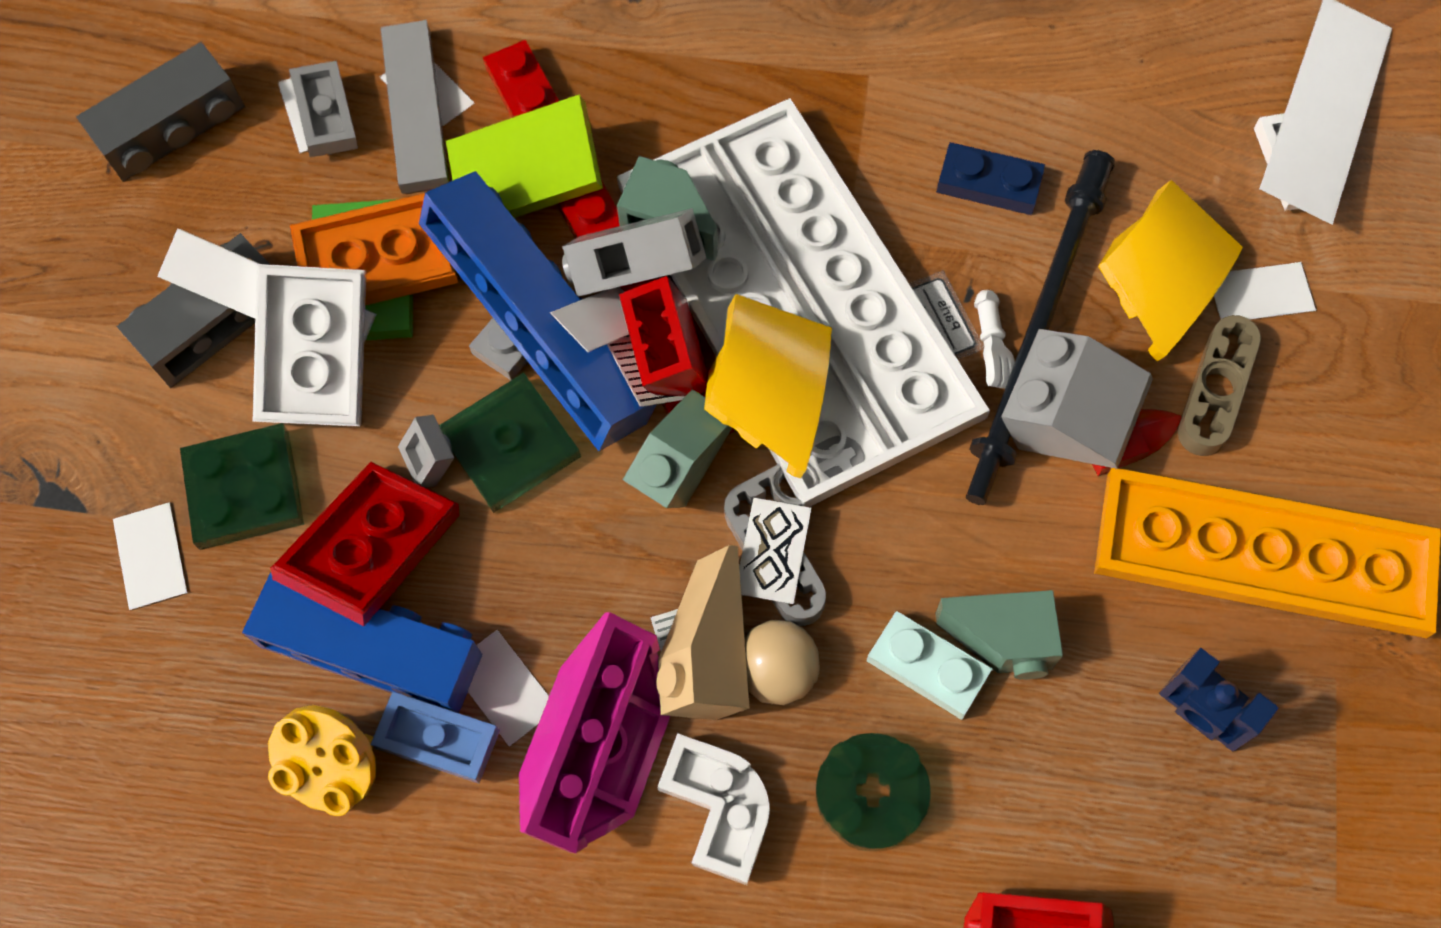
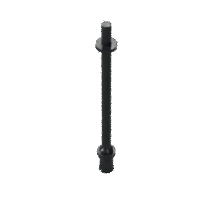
[966,150,1115,505]

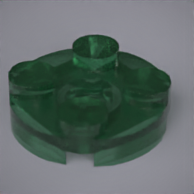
[815,733,931,852]

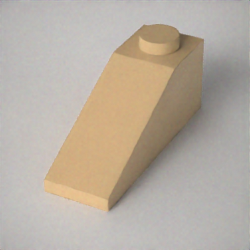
[656,545,749,720]

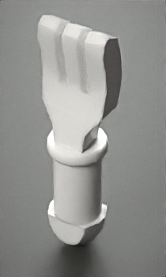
[974,290,1015,389]

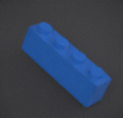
[242,572,483,713]

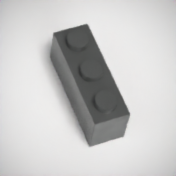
[76,42,245,182]
[116,233,270,388]

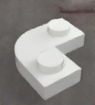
[658,733,769,885]

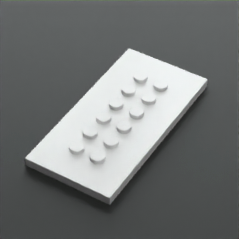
[617,98,990,507]

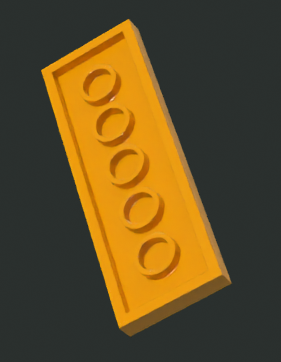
[1094,468,1441,639]

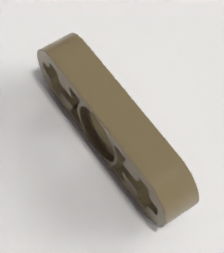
[1178,315,1261,456]

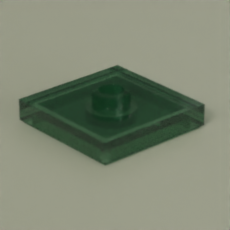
[439,373,581,513]

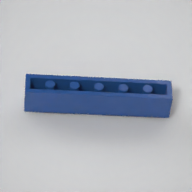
[419,171,657,451]

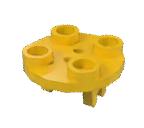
[268,705,376,817]

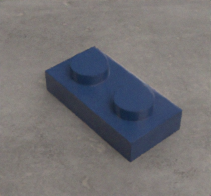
[936,142,1045,215]

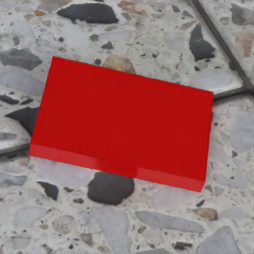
[270,461,459,626]

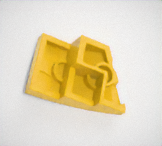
[1098,180,1243,362]
[704,294,832,479]

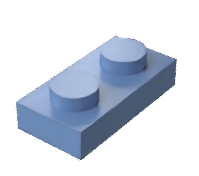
[370,692,500,784]

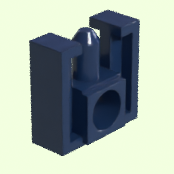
[1159,647,1279,752]

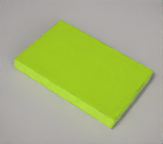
[446,95,603,218]

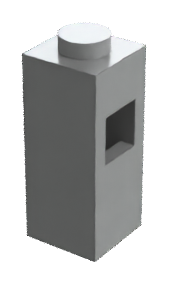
[562,208,706,296]

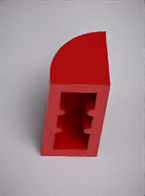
[619,276,708,396]

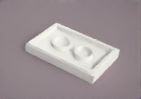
[253,264,366,426]

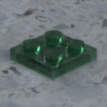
[180,423,304,550]

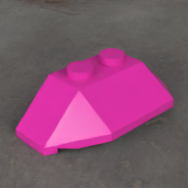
[519,612,670,854]

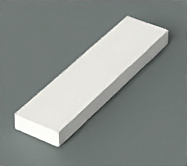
[157,229,377,342]

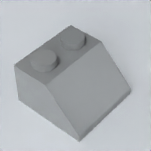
[1001,329,1153,469]

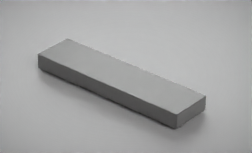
[381,20,449,194]

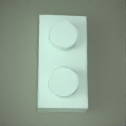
[867,611,992,720]

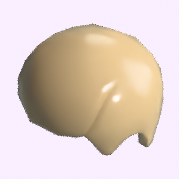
[744,620,820,705]

